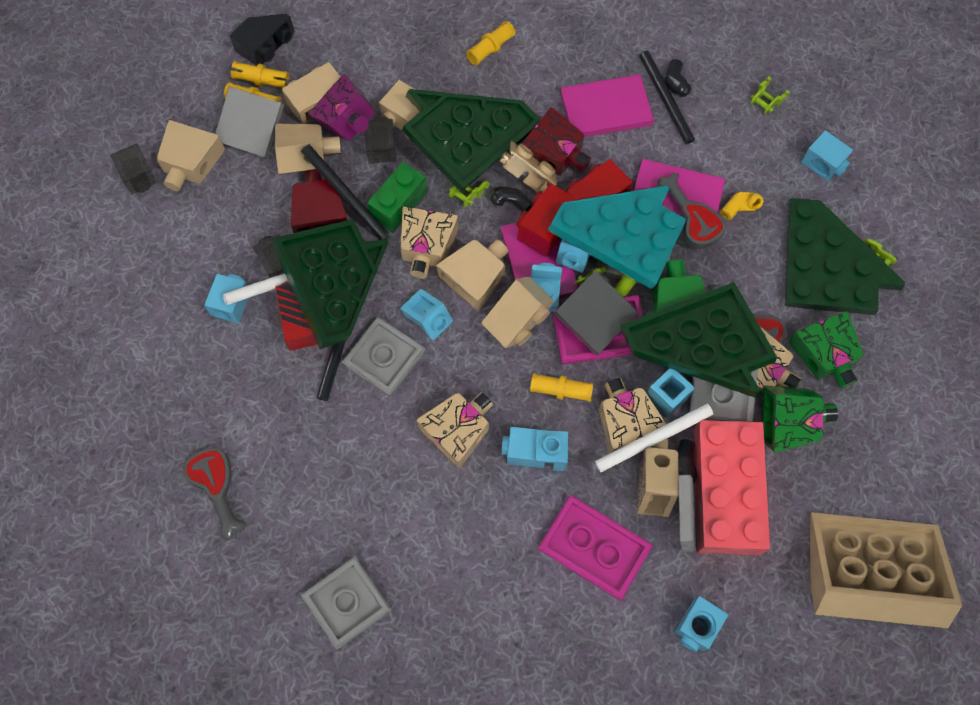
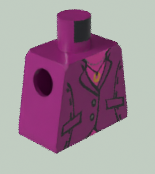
[308,74,375,141]

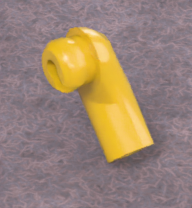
[720,192,764,221]

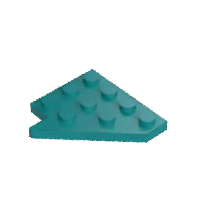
[548,186,687,289]

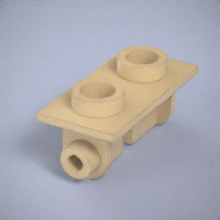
[499,141,557,193]

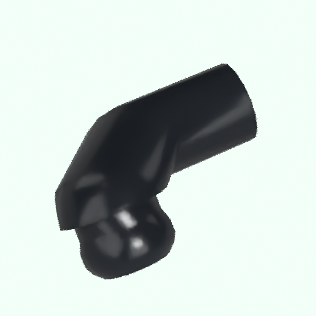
[665,59,691,97]
[490,186,532,212]
[677,439,697,484]

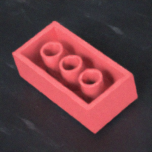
[693,420,770,555]

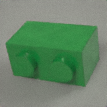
[367,162,428,233]

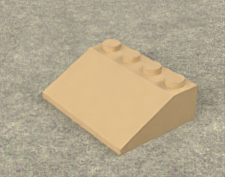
[810,512,962,628]

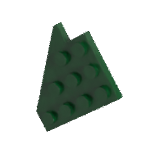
[402,89,541,193]
[785,198,905,315]
[271,219,388,349]
[621,282,777,398]

